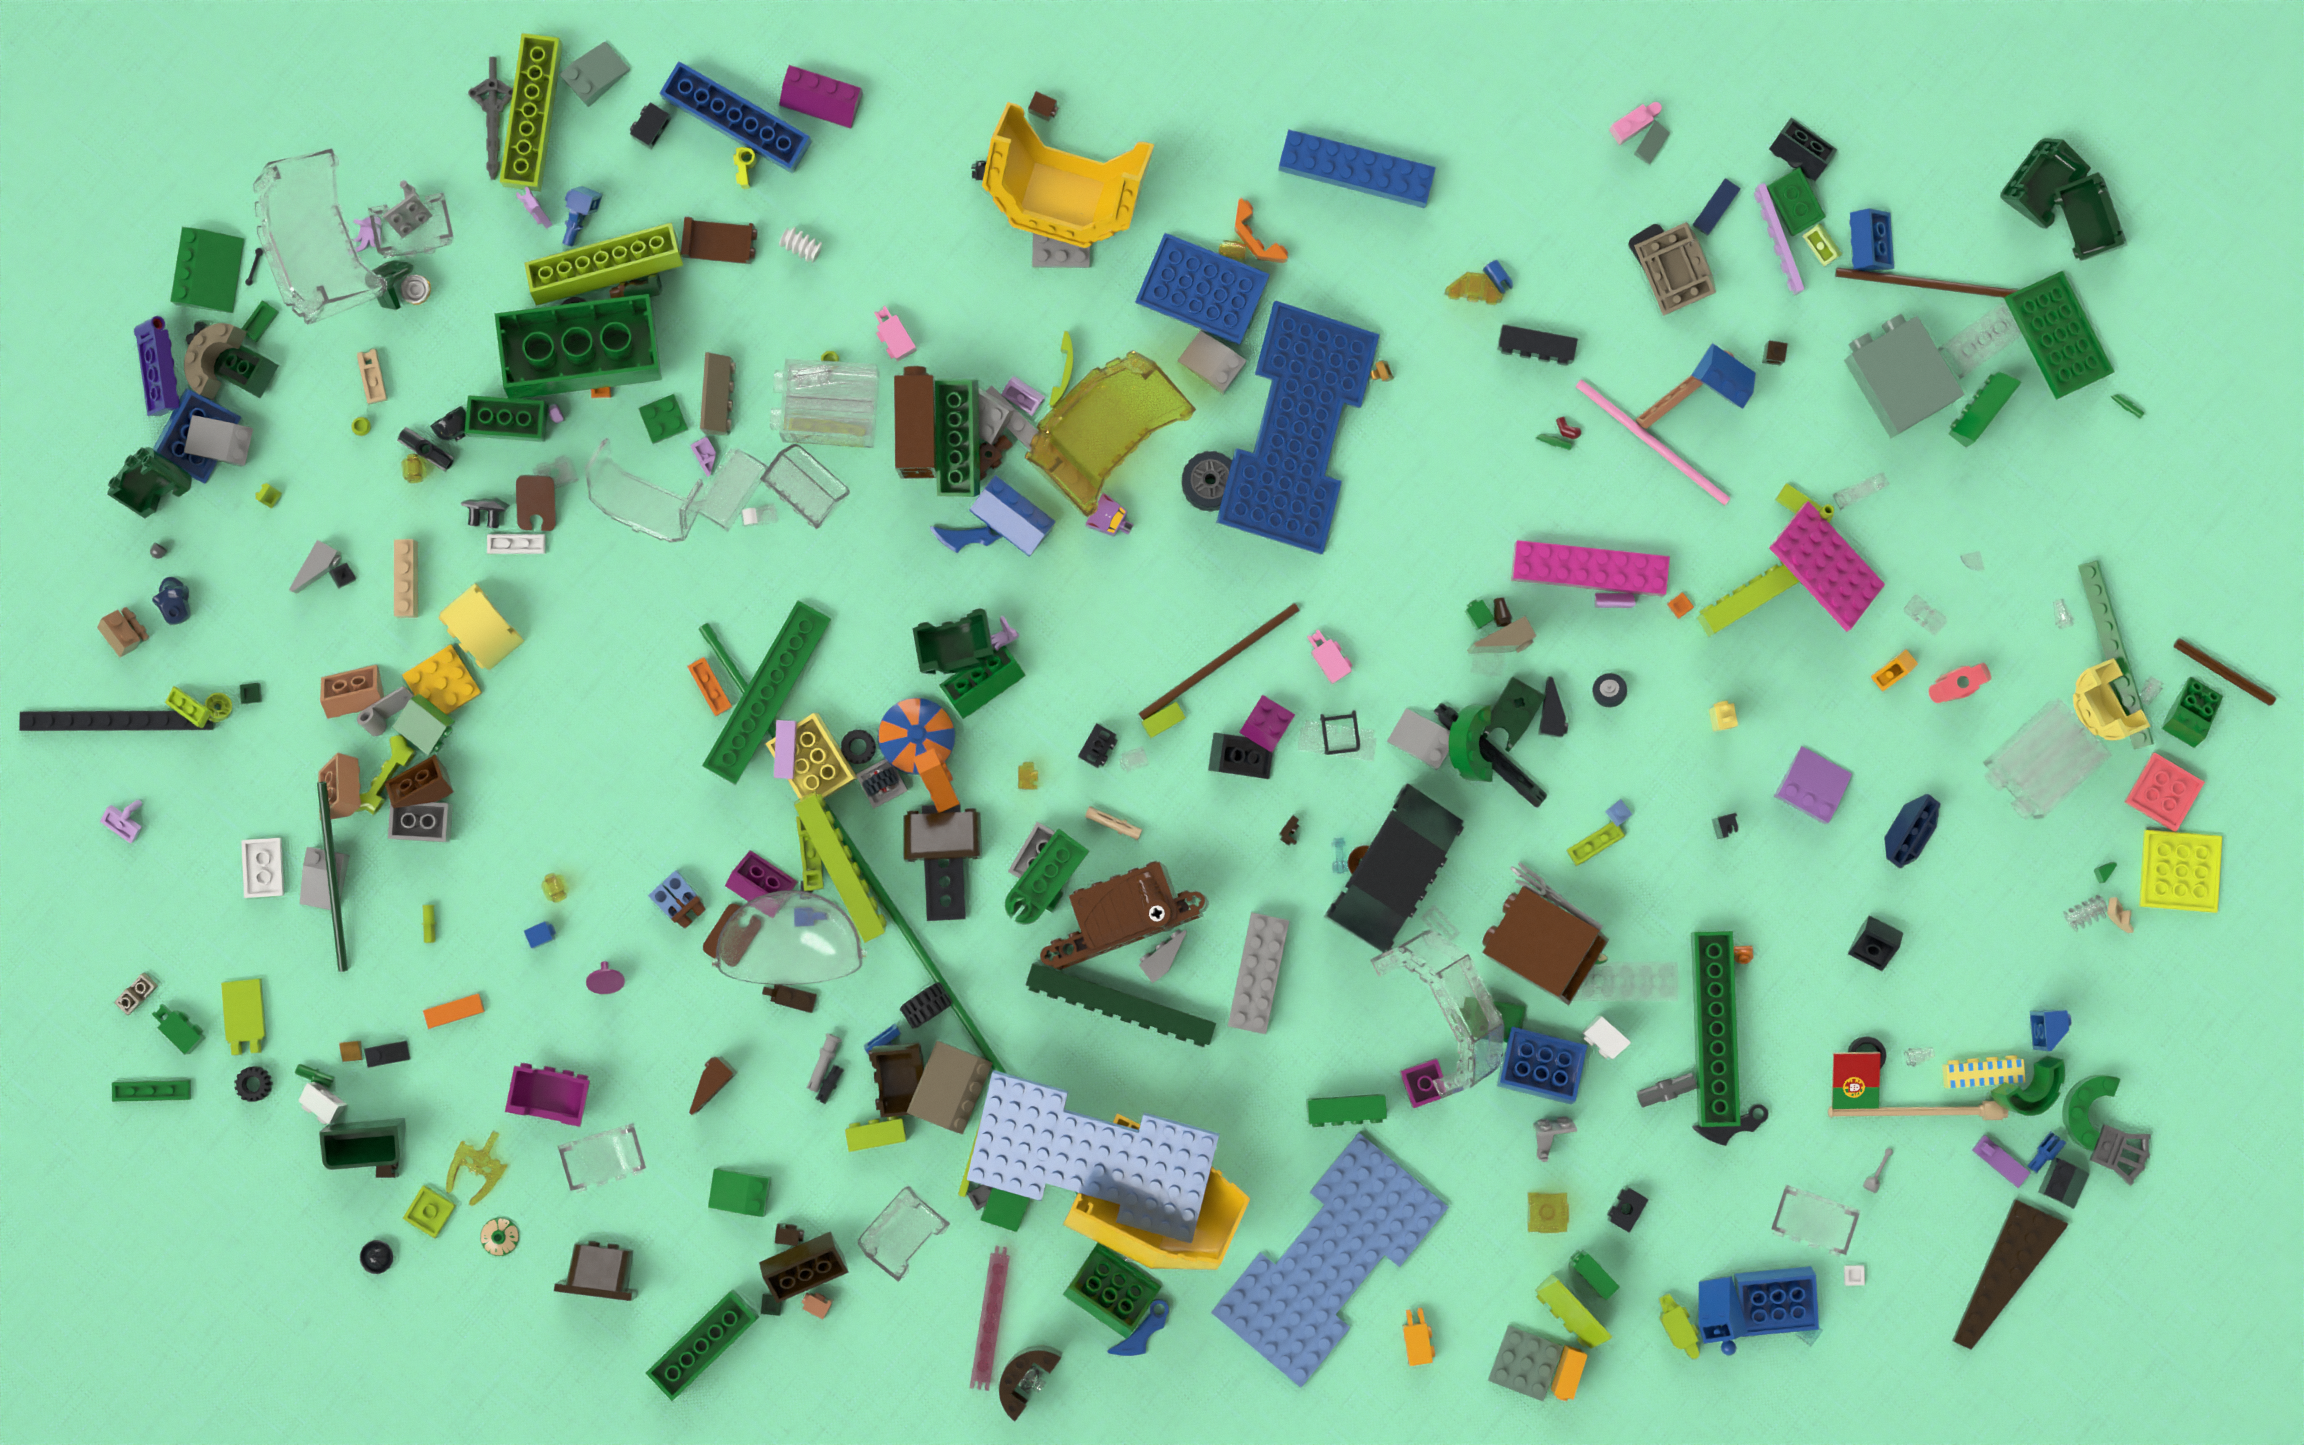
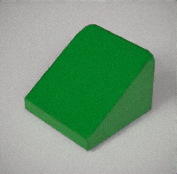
[2093,862,2117,883]

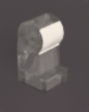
[740,503,778,527]

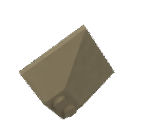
[1634,222,1716,316]

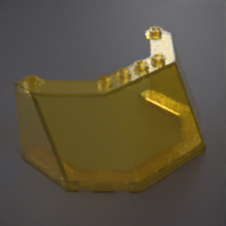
[1025,350,1196,518]

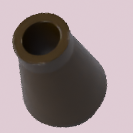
[1493,597,1513,627]

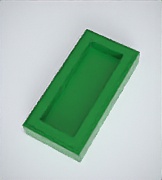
[241,300,279,342]

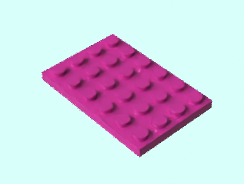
[1769,501,1885,632]

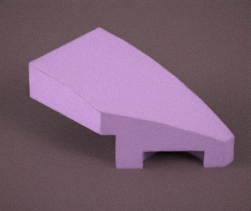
[690,436,716,477]

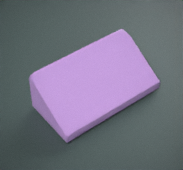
[1001,376,1045,416]
[1595,593,1636,608]

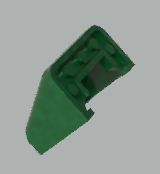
[2000,138,2091,229]
[2053,172,2128,261]

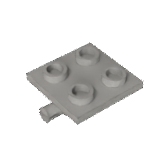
[382,180,433,239]
[1533,1116,1577,1162]

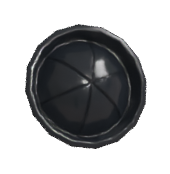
[359,1240,393,1274]

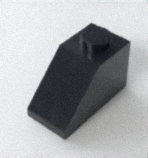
[364,1041,411,1068]

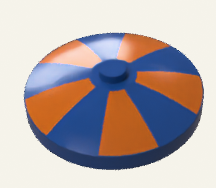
[878,698,955,775]

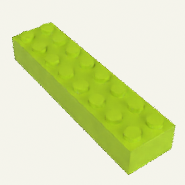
[499,33,563,192]
[524,222,683,306]
[794,791,887,943]

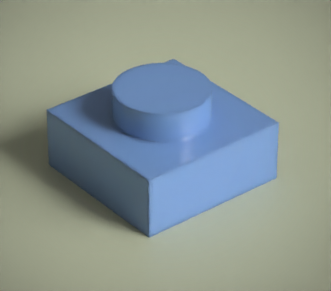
[1605,799,1633,826]

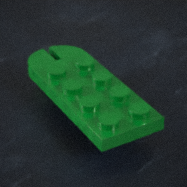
[1005,828,1090,925]

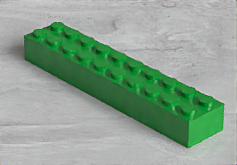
[1691,931,1741,1127]

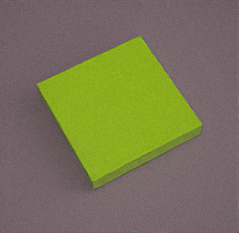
[402,1185,457,1239]

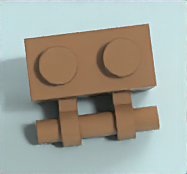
[97,607,150,658]

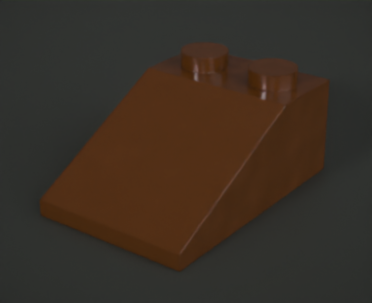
[385,755,454,808]
[689,1056,738,1115]

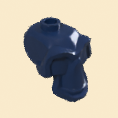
[152,577,191,625]

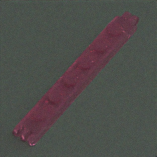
[970,1246,1010,1391]

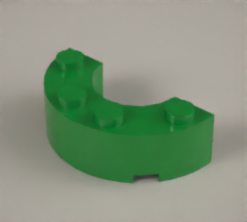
[1448,704,1493,782]
[1990,1055,2065,1116]
[2062,1075,2121,1151]

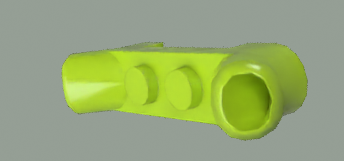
[356,735,416,815]

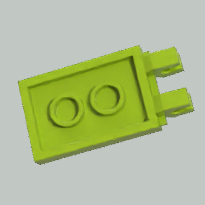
[221,979,266,1055]

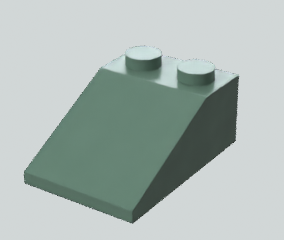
[560,42,631,107]

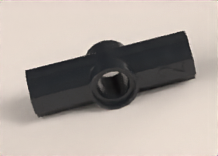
[397,427,455,472]

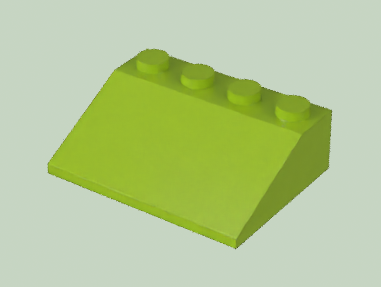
[1535,1274,1612,1349]

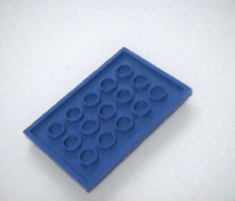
[1135,233,1270,345]

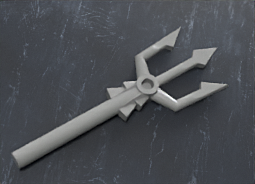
[1510,862,1603,930]

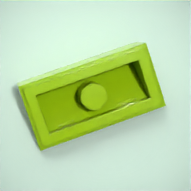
[1803,224,1842,267]

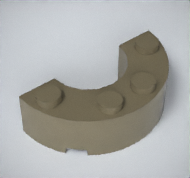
[184,323,247,400]

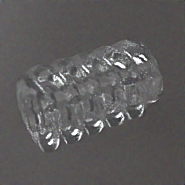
[2063,895,2108,932]

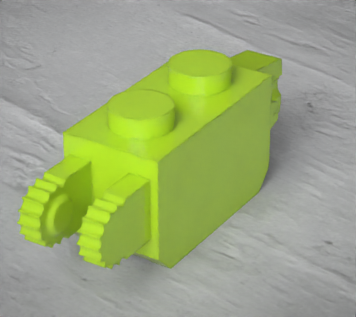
[1658,1293,1700,1359]

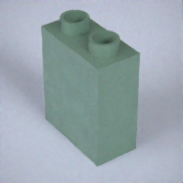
[1844,314,1965,439]

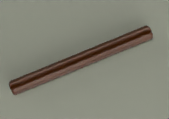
[2173,638,2276,706]

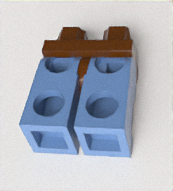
[648,870,706,929]

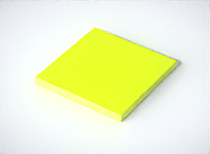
[2139,830,2222,913]

